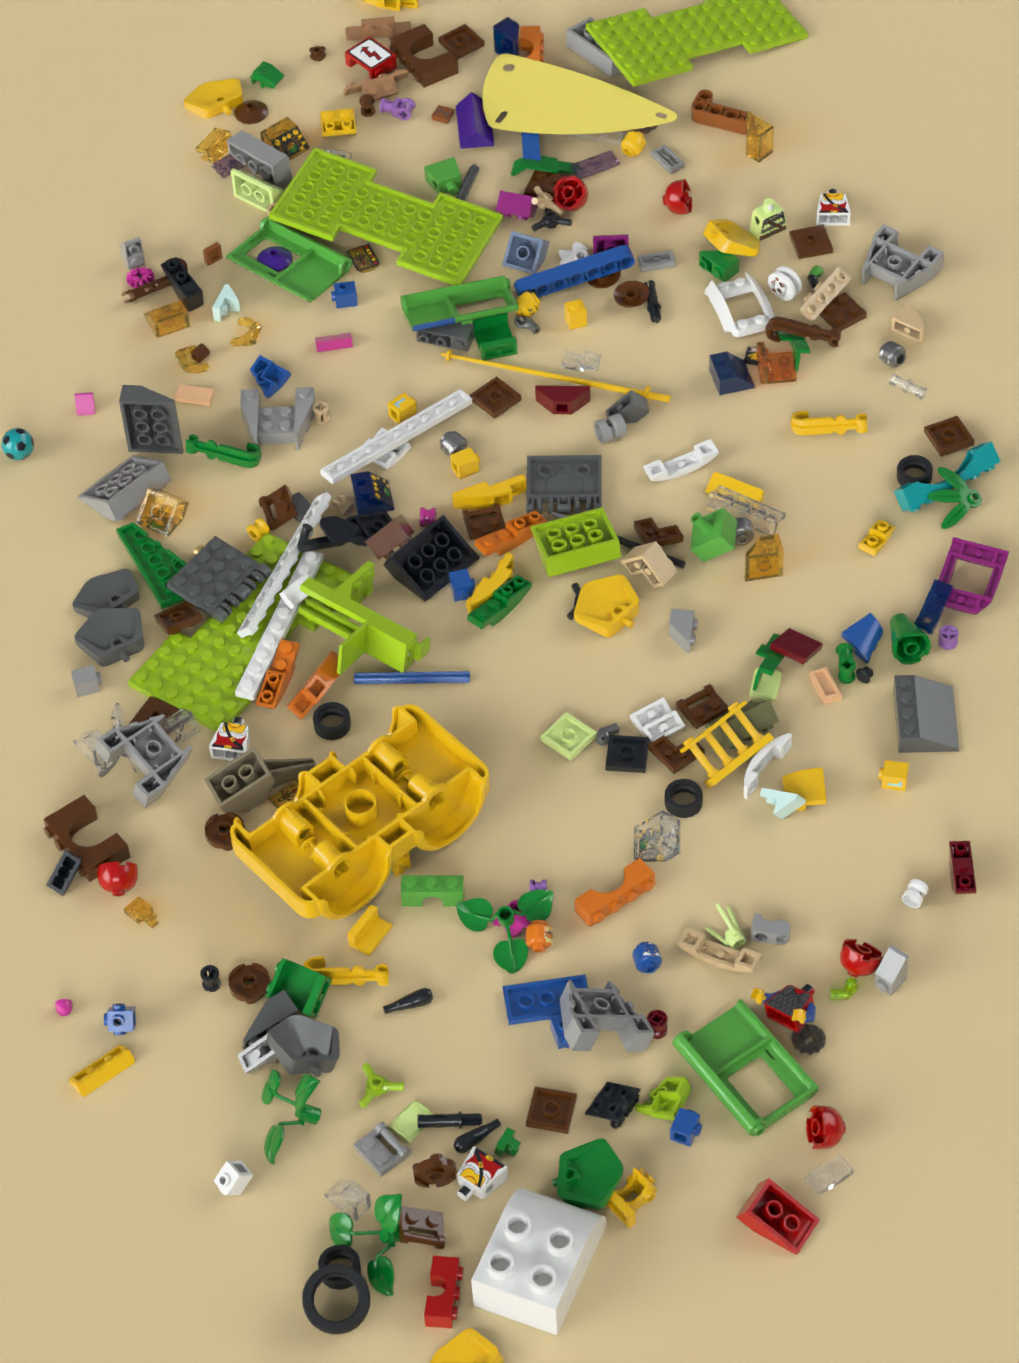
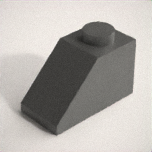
[606,390,649,424]

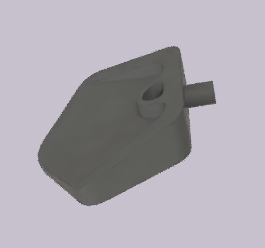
[72,569,140,618]
[74,608,144,667]
[266,1015,340,1077]

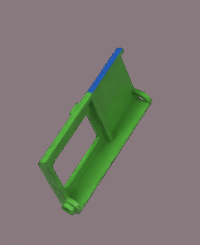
[400,275,518,332]

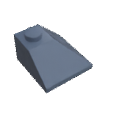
[502,231,550,274]

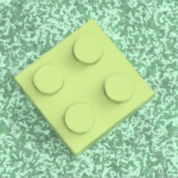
[540,712,597,761]

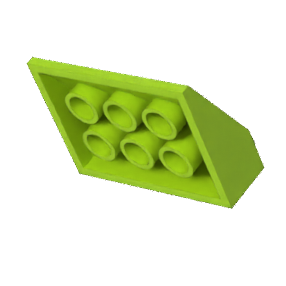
[530,507,621,577]

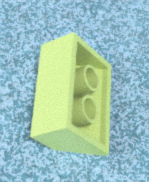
[231,169,285,212]

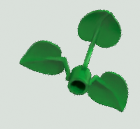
[456,890,554,974]
[261,1069,321,1164]
[329,1194,402,1296]

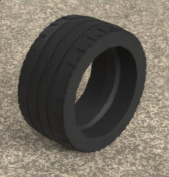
[302,1264,370,1334]

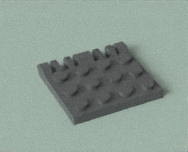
[526,455,602,514]
[167,536,272,623]

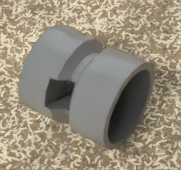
[594,413,627,444]

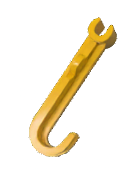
[790,410,868,435]
[304,956,389,986]

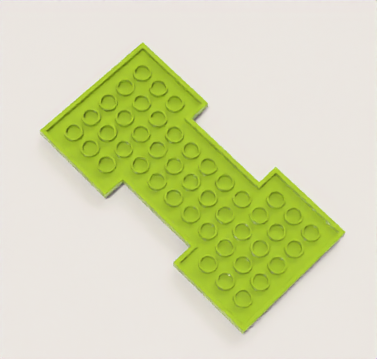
[586,0,808,87]
[269,147,503,285]
[128,533,352,732]

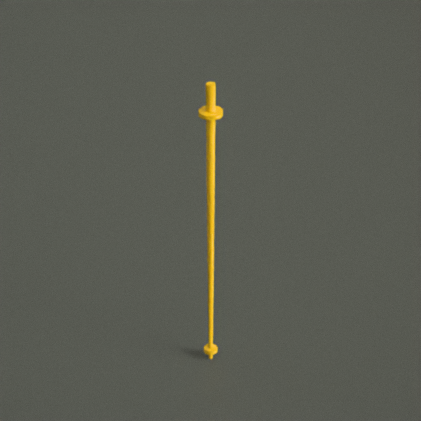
[441,350,671,403]

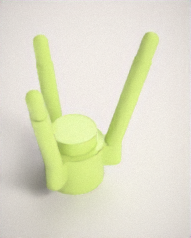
[706,903,746,949]

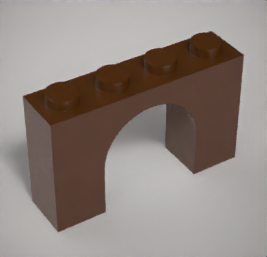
[389,24,459,88]
[44,795,131,882]

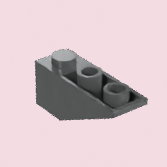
[416,322,475,352]
[242,990,298,1049]

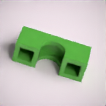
[401,875,465,907]

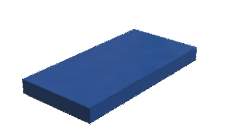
[502,974,588,1025]

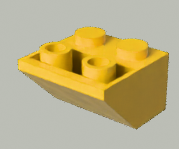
[320,108,356,138]

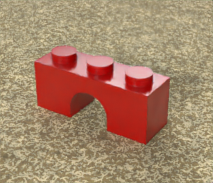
[424,1255,464,1329]

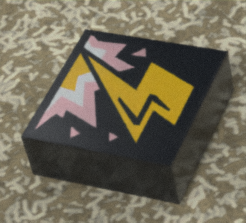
[744,347,766,366]

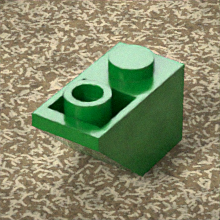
[699,251,739,282]

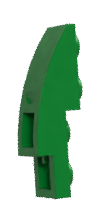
[467,575,532,629]

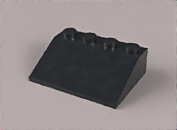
[383,515,480,602]

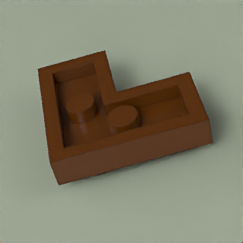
[634,518,684,547]
[648,735,705,774]

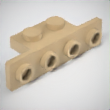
[799,267,851,322]

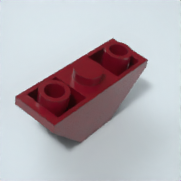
[535,385,591,414]
[949,841,977,894]

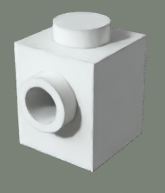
[214,1160,253,1196]

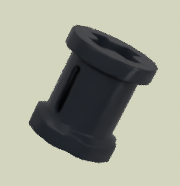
[200,965,221,992]

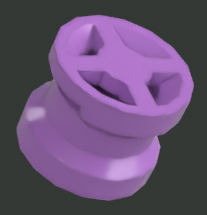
[938,625,959,650]
[530,880,547,891]

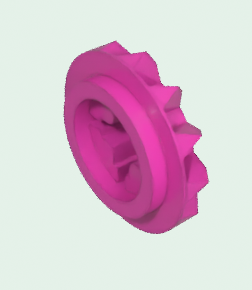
[126,266,154,288]

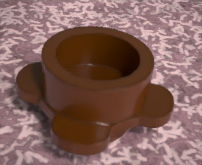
[309,46,326,61]

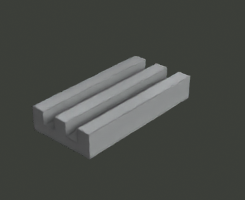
[651,145,685,174]
[637,250,676,272]

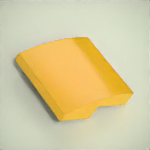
[782,767,826,811]

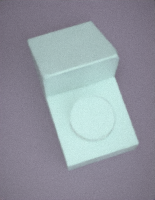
[212,284,240,322]
[760,788,806,819]

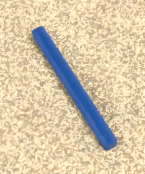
[354,671,470,684]

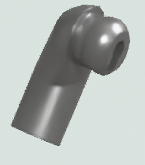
[514,316,540,334]
[595,723,619,746]

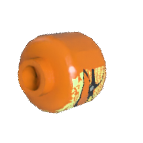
[525,920,553,952]

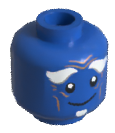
[632,942,662,974]

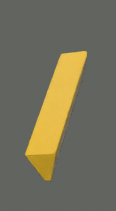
[705,471,764,512]
[68,1044,135,1097]

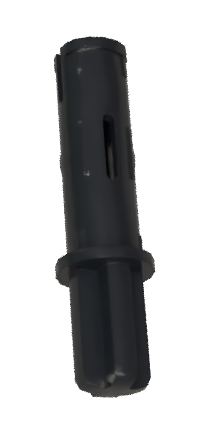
[644,280,662,323]
[417,1111,482,1129]

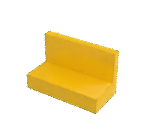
[347,905,393,956]

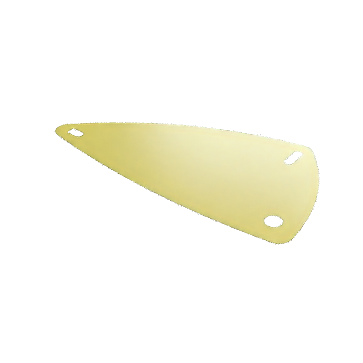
[483,54,677,134]

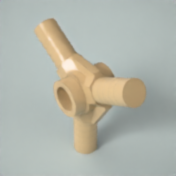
[532,186,565,216]

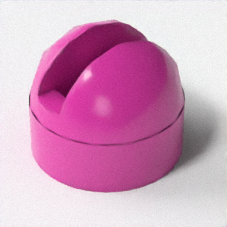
[55,999,72,1016]

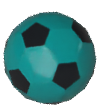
[1,428,34,461]

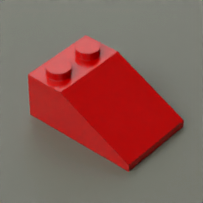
[736,1178,820,1255]

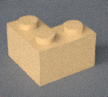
[621,541,678,588]

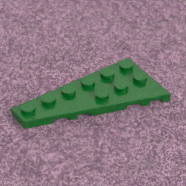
[116,522,187,609]

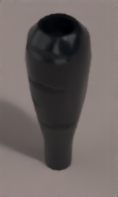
[383,988,433,1014]
[453,1119,501,1154]

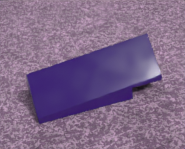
[456,92,494,149]

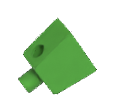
[424,157,461,196]

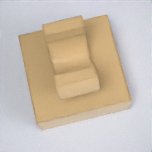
[328,493,354,519]

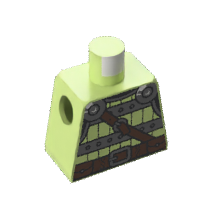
[749,198,787,241]

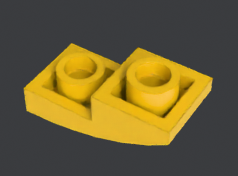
[858,519,895,556]

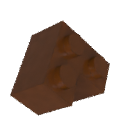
[365,514,415,560]

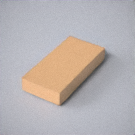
[174,384,215,406]
[809,667,842,705]

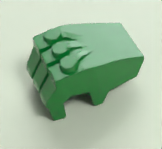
[250,61,285,89]

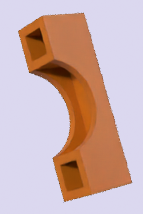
[520,26,544,62]
[574,858,655,927]

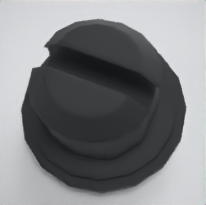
[856,666,873,684]

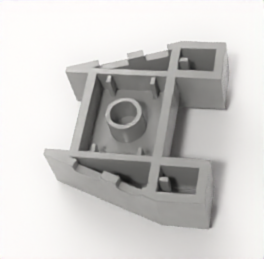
[862,224,944,300]
[240,387,316,450]
[95,714,192,808]
[560,980,655,1052]

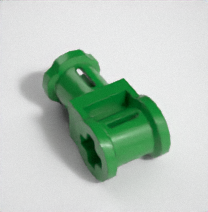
[835,643,856,684]

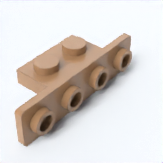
[345,16,412,40]
[343,69,409,101]

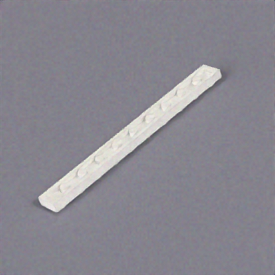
[321,389,472,484]
[237,492,332,638]
[235,551,324,701]

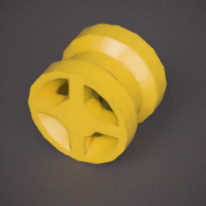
[246,518,270,542]

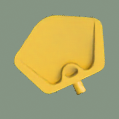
[184,78,243,119]
[703,219,760,256]
[574,574,639,638]
[430,1328,505,1363]

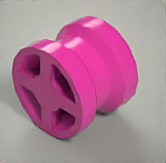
[420,507,436,526]

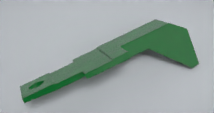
[511,155,580,176]
[777,319,811,372]
[752,633,785,691]

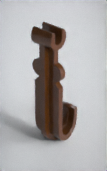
[121,258,188,303]
[765,317,841,347]

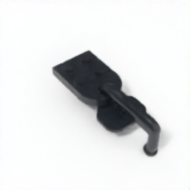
[297,511,392,552]

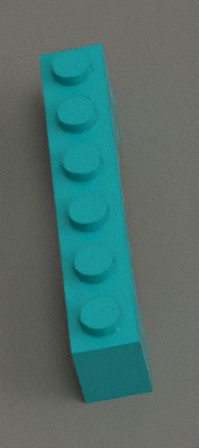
[894,441,1001,513]

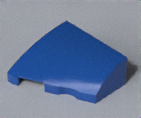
[250,355,292,399]
[841,613,883,664]

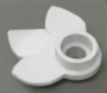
[558,242,590,265]

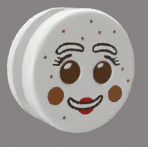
[768,266,802,301]

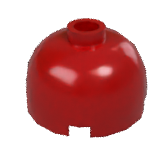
[553,176,589,212]
[662,179,693,215]
[97,861,138,896]
[840,939,883,978]
[806,1106,846,1149]

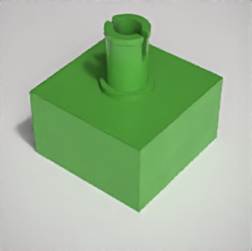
[690,508,737,562]

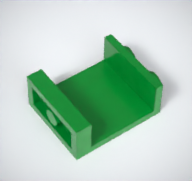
[472,313,517,360]
[266,958,332,1018]

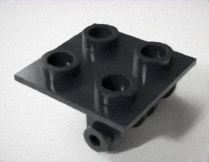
[585,1082,641,1129]

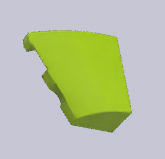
[635,1076,692,1121]

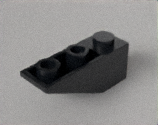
[161,257,204,312]

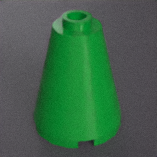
[890,613,931,665]

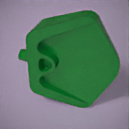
[552,1138,624,1210]

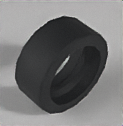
[897,455,933,486]
[313,702,351,740]
[664,779,703,818]
[318,1244,361,1290]

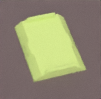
[749,668,782,701]
[388,1101,432,1144]

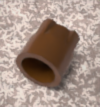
[190,343,210,363]

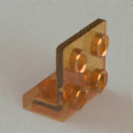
[756,342,797,384]

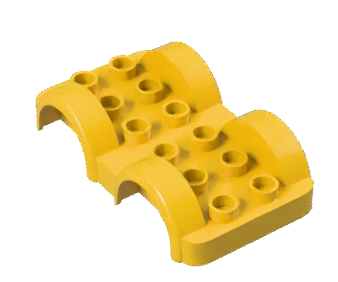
[230,704,490,920]

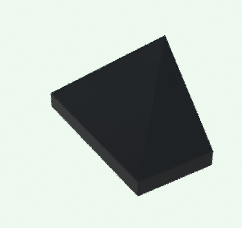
[46,850,83,896]

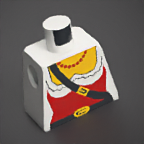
[816,189,851,226]
[209,717,250,761]
[457,1146,508,1201]

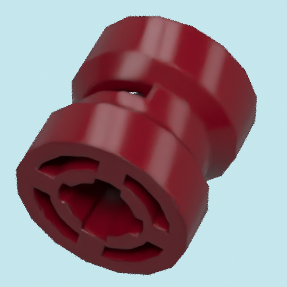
[647,1010,668,1039]

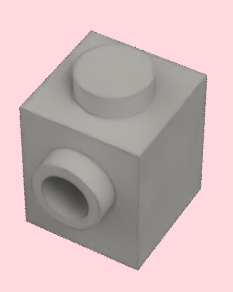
[71,665,102,697]

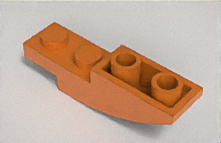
[474,510,547,556]
[256,639,300,710]
[286,650,340,720]

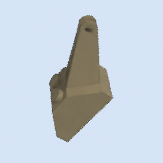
[204,746,317,813]

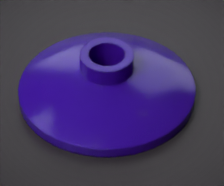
[257,246,292,272]

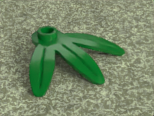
[928,467,982,529]

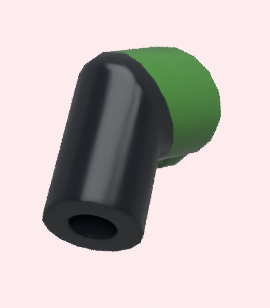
[807,266,824,289]

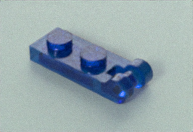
[915,579,953,635]

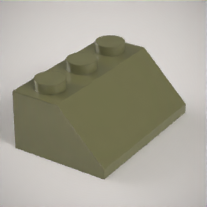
[704,699,779,749]

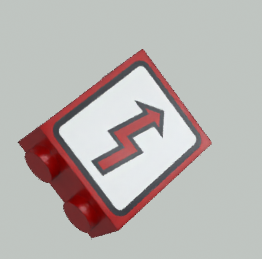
[345,36,397,79]

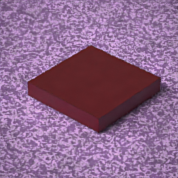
[770,628,823,665]

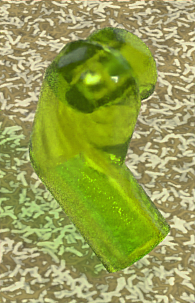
[830,978,858,1000]

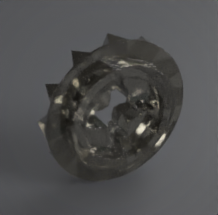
[792,1024,826,1056]

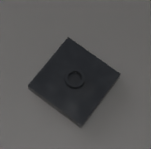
[605,735,649,773]

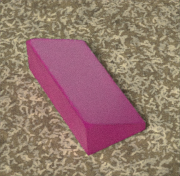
[315,333,353,352]

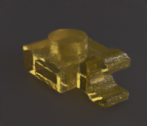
[124,896,159,928]

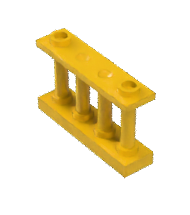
[680,700,774,789]

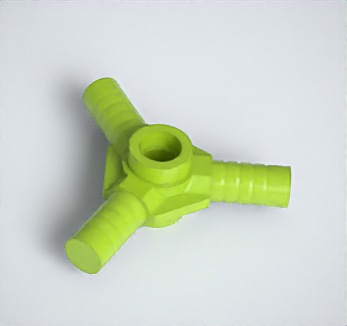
[358,1063,404,1108]

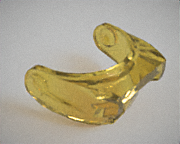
[230,317,261,346]
[175,345,209,374]

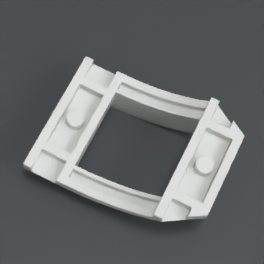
[704,271,775,337]

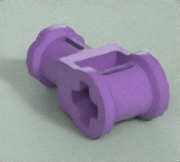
[379,98,415,120]

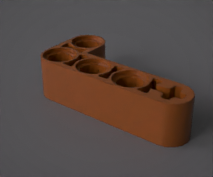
[692,89,755,135]

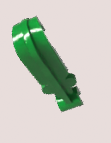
[186,434,262,468]

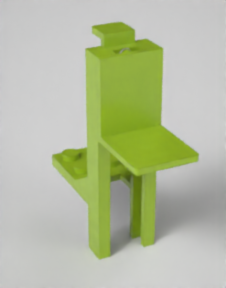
[298,560,431,675]

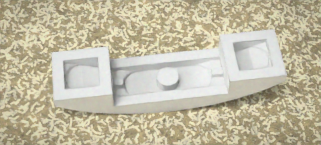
[643,439,719,481]
[744,733,792,799]

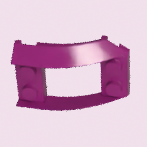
[935,537,1009,615]

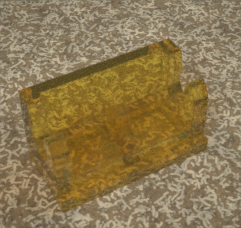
[196,128,232,165]

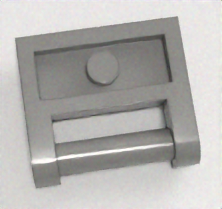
[354,1122,411,1177]

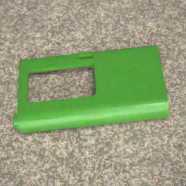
[226,216,352,302]
[672,999,819,1136]

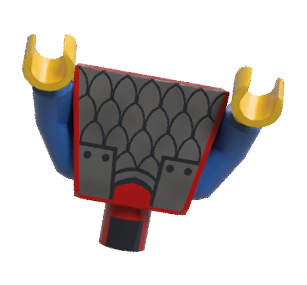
[750,984,816,1033]

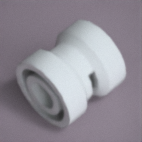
[902,879,929,908]

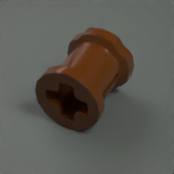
[359,94,375,117]

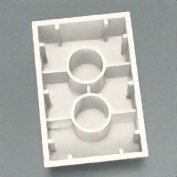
[471,1188,607,1335]

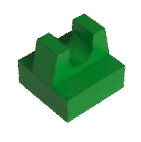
[494,1127,521,1157]

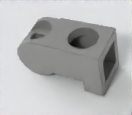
[751,913,791,944]

